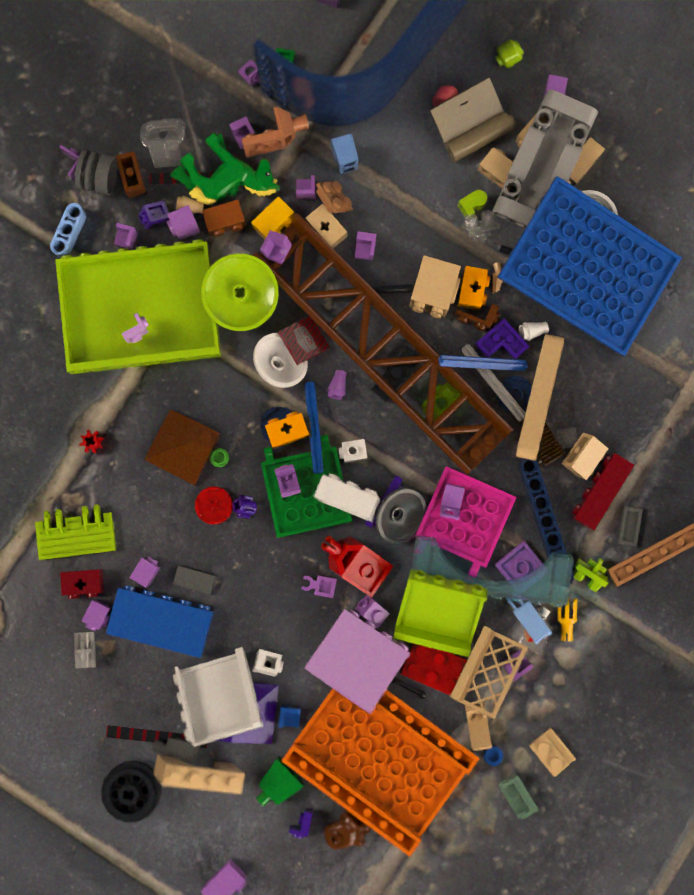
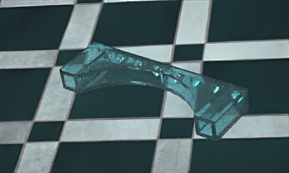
[412,535,574,607]

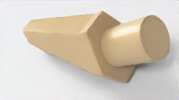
[492,262,503,294]

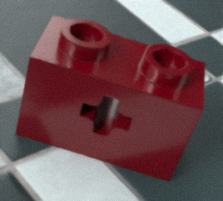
[60,569,104,599]

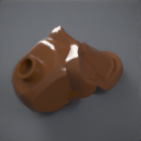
[324,810,371,850]

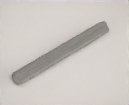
[461,344,526,422]

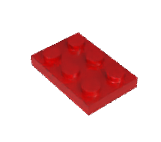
[400,643,468,696]

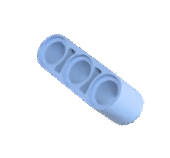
[50,203,86,258]

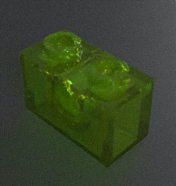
[421,382,461,421]

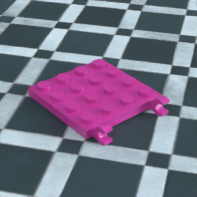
[414,466,516,578]

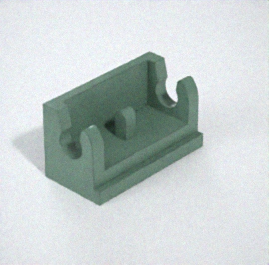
[498,773,539,820]

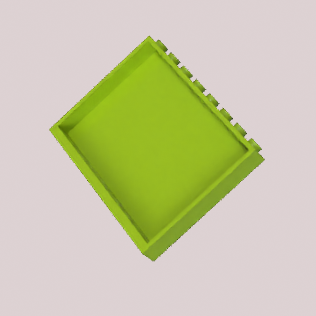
[55,239,221,374]

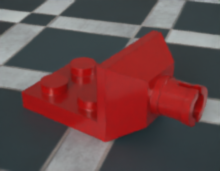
[321,536,393,598]

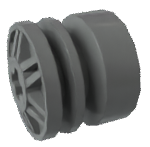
[75,149,118,195]

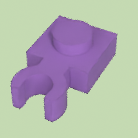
[301,575,337,598]

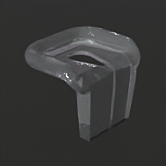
[140,118,186,168]

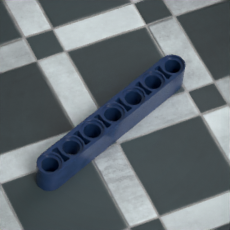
[518,459,574,586]

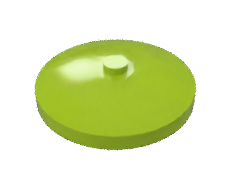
[201,253,279,331]

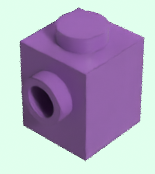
[82,599,113,631]

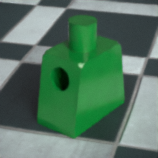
[256,757,304,806]

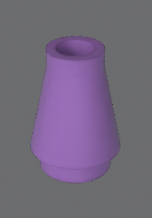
[327,370,347,400]

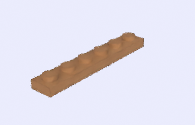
[607,523,694,587]

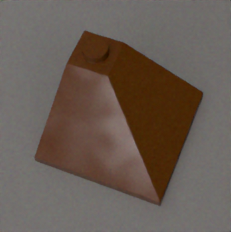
[144,409,221,485]

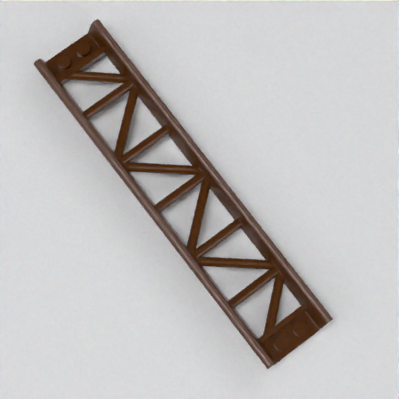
[252,213,514,475]

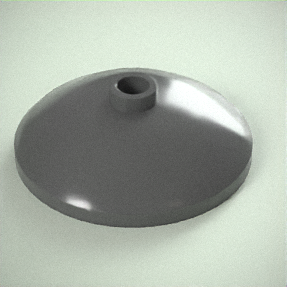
[376,488,427,545]

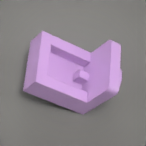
[122,313,149,343]

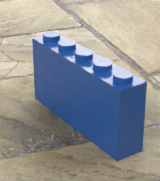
[106,585,214,658]

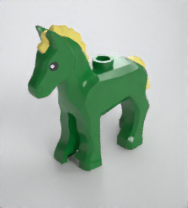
[170,133,280,205]

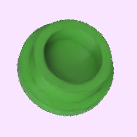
[210,448,229,467]

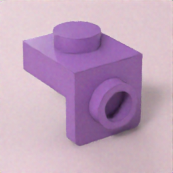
[275,464,301,498]
[355,595,389,629]

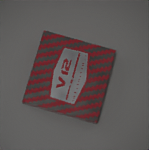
[278,316,330,365]

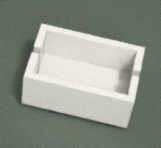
[314,474,381,522]

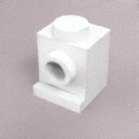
[252,649,284,677]

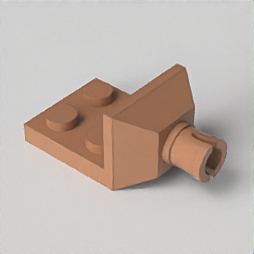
[241,107,309,158]

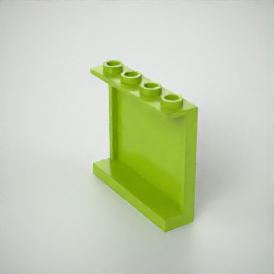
[393,570,487,657]

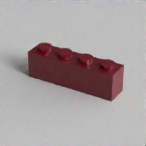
[571,453,635,531]

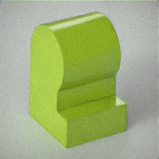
[457,190,487,221]

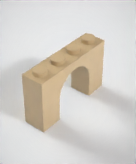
[515,113,605,187]
[154,754,245,794]

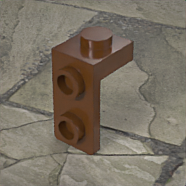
[454,303,500,331]

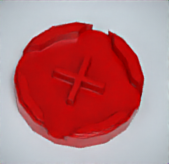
[195,486,233,524]

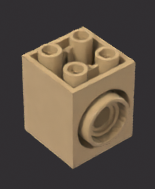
[409,256,461,318]

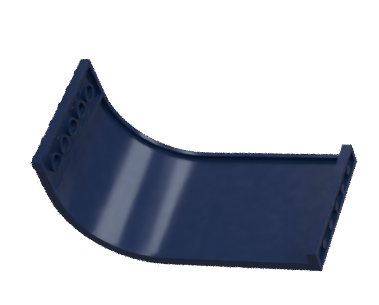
[253,0,468,126]

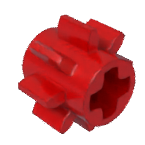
[79,430,104,454]

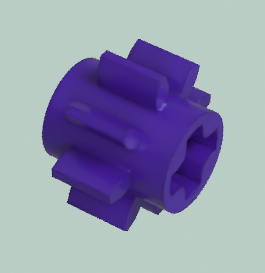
[233,495,257,519]

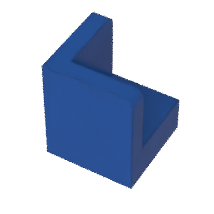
[279,705,301,728]

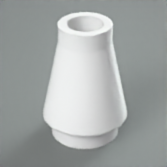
[519,322,549,341]

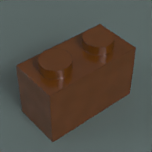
[116,151,147,198]

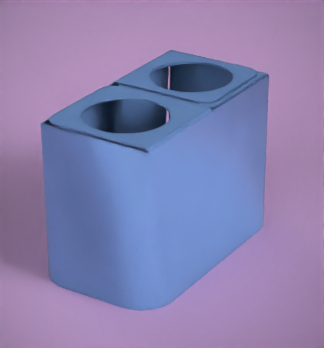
[331,134,359,174]

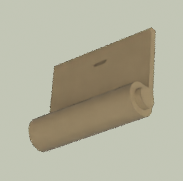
[429,77,515,162]

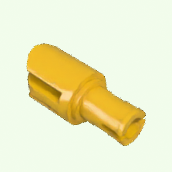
[557,597,577,641]

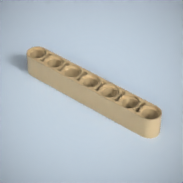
[516,334,564,461]

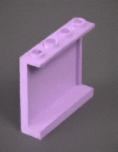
[305,609,410,715]

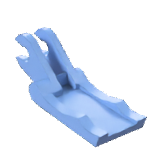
[505,591,552,644]

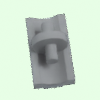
[74,632,96,668]

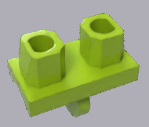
[573,558,608,592]

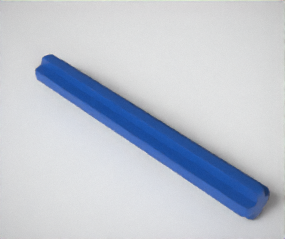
[438,355,528,371]
[304,382,324,474]

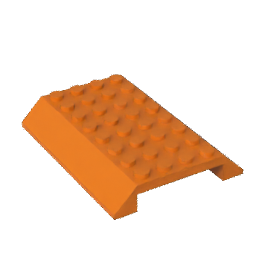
[281,688,480,857]

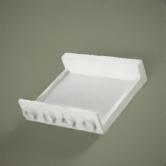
[173,647,263,747]

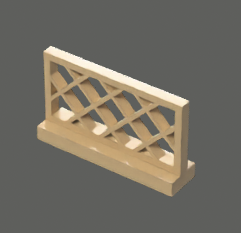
[450,626,528,719]

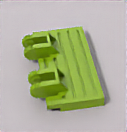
[35,504,117,560]

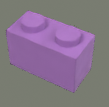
[166,205,200,241]
[200,859,247,895]

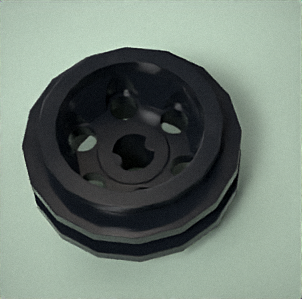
[101,760,162,823]

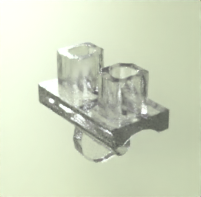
[460,210,500,244]

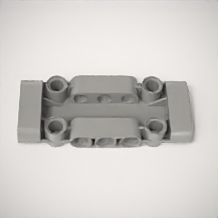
[492,89,598,228]

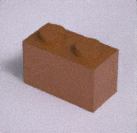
[202,200,246,237]

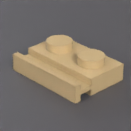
[529,728,576,777]

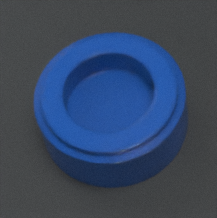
[483,745,503,766]

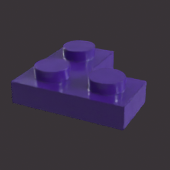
[475,319,530,359]

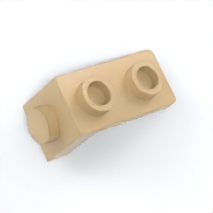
[465,701,492,751]

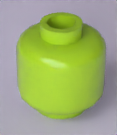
[495,39,524,68]

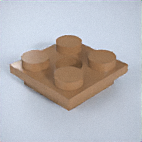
[316,181,353,213]

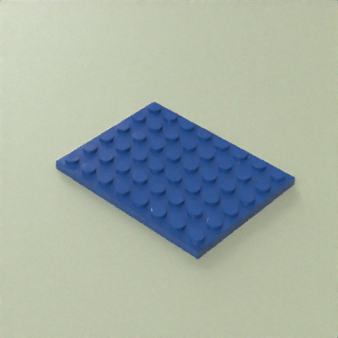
[497,176,682,356]

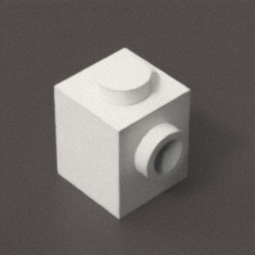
[338,439,367,463]

